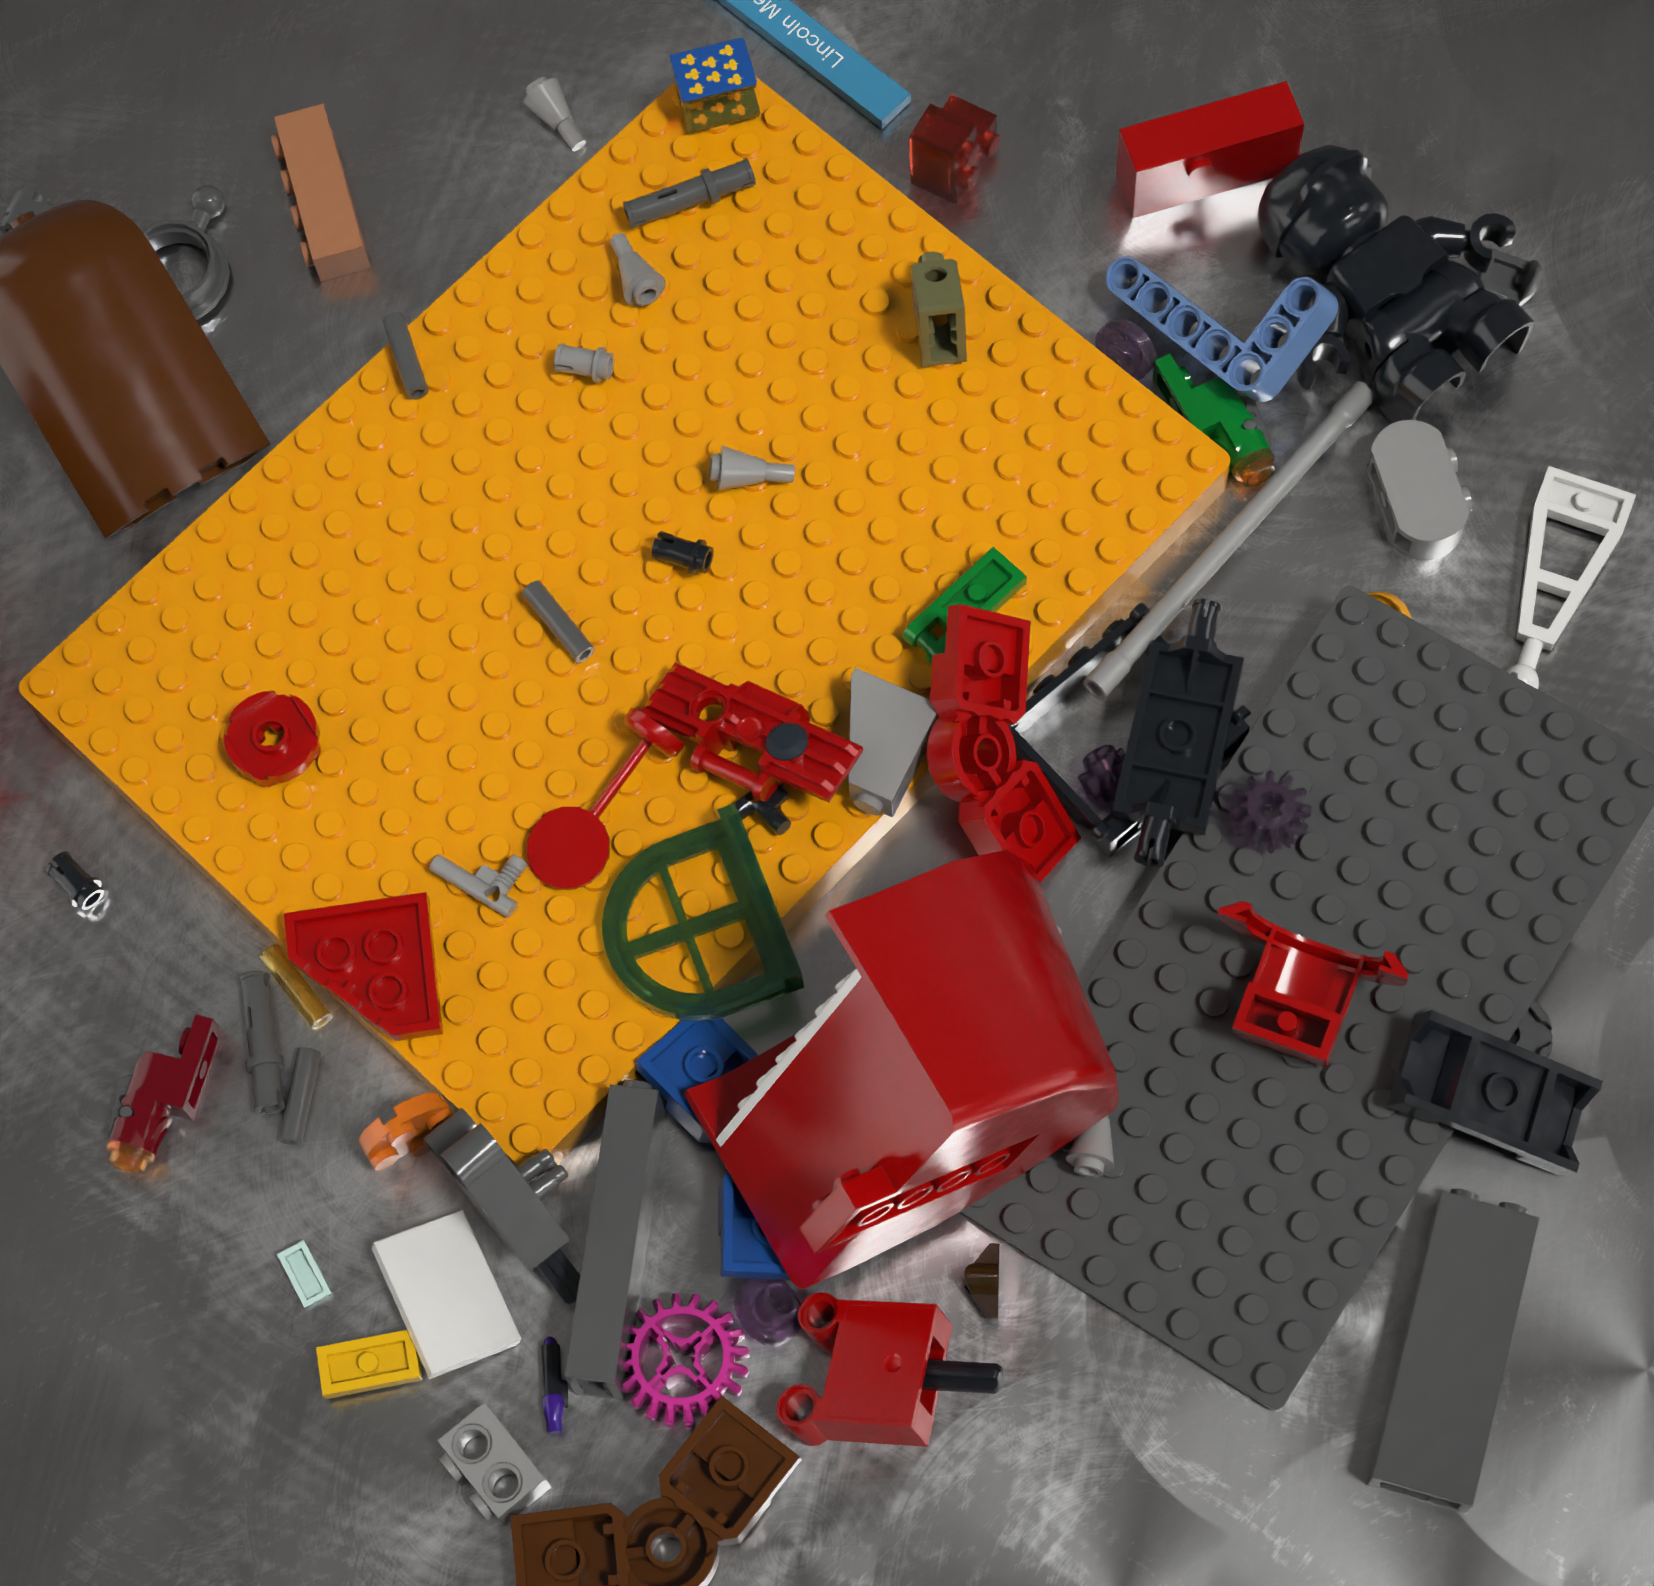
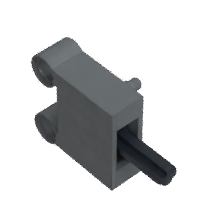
[423,1108,580,1304]

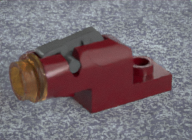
[107,1014,223,1174]

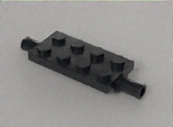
[1112,599,1244,867]

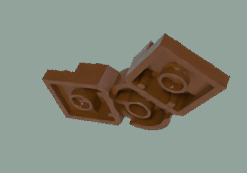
[510,1395,801,1586]

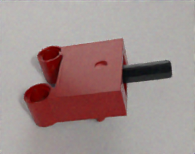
[776,1292,1004,1447]

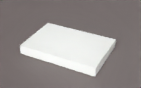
[372,1210,522,1379]

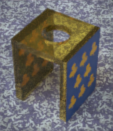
[669,38,760,134]

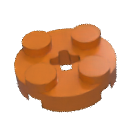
[358,1092,453,1171]

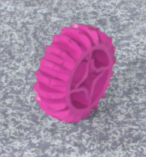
[622,1293,750,1428]

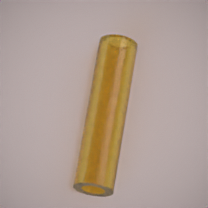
[260,944,332,1030]

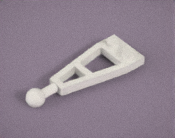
[1506,466,1636,689]

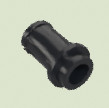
[652,531,714,575]
[45,851,104,910]

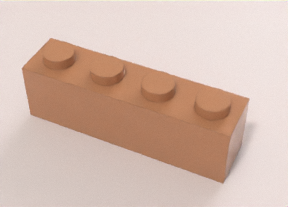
[271,103,371,282]

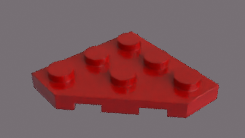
[284,892,443,1041]

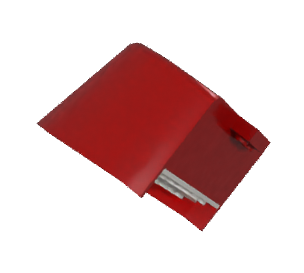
[684,849,1119,1289]

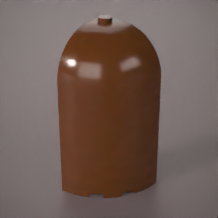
[0,199,271,538]

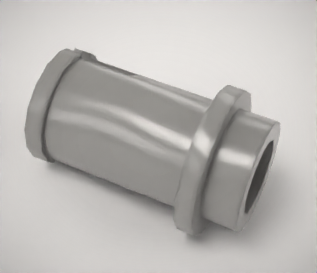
[554,343,614,383]

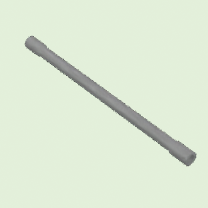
[1083,381,1376,700]

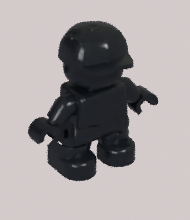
[1258,145,1535,423]

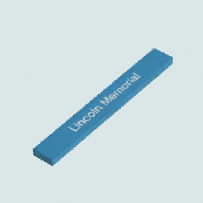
[717,0,911,129]

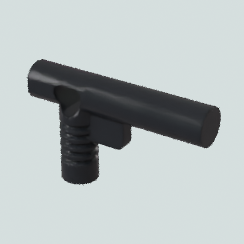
[730,782,791,835]

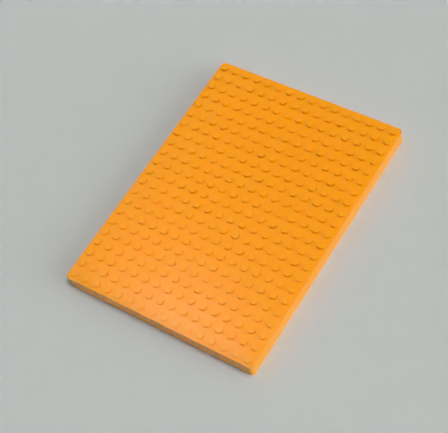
[19,76,1230,1168]

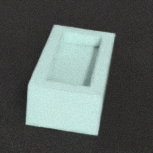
[277,1240,332,1309]

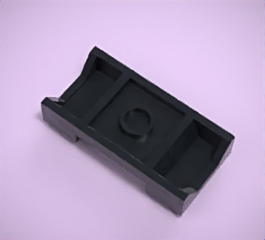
[1387,1010,1603,1176]

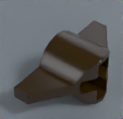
[964,1243,1000,1319]

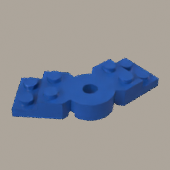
[635,1001,790,1280]

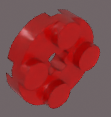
[224,691,321,787]

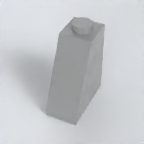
[849,668,939,818]

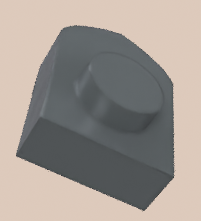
[1477,247,1543,306]

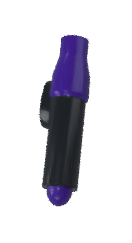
[541,1336,568,1434]

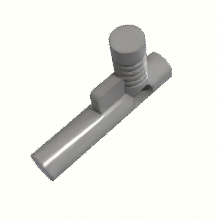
[429,854,528,918]

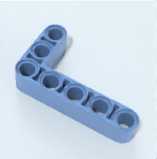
[1105,256,1338,402]

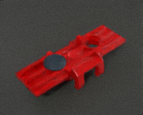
[641,662,864,803]

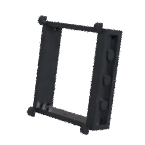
[1008,603,1251,858]

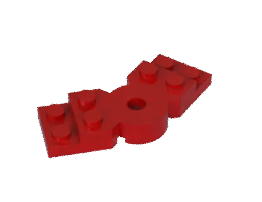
[927,604,1081,883]

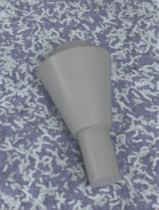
[523,77,586,151]
[610,233,665,306]
[709,445,795,490]
[1066,1115,1115,1178]

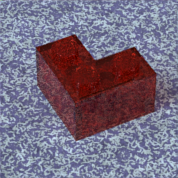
[909,94,1000,204]

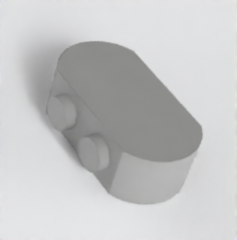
[1366,420,1473,560]

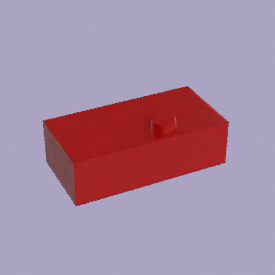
[1116,81,1305,218]

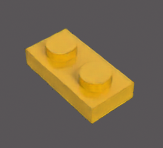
[316,1330,423,1399]

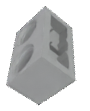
[437,1402,551,1526]

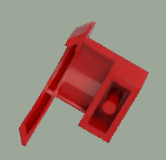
[1217,901,1409,1068]

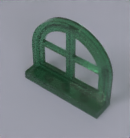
[602,803,804,1021]

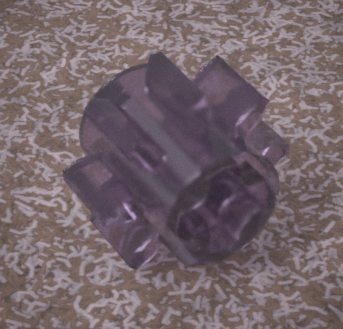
[1078,745,1125,803]

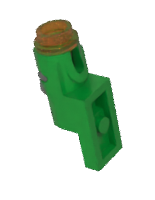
[1152,353,1276,487]

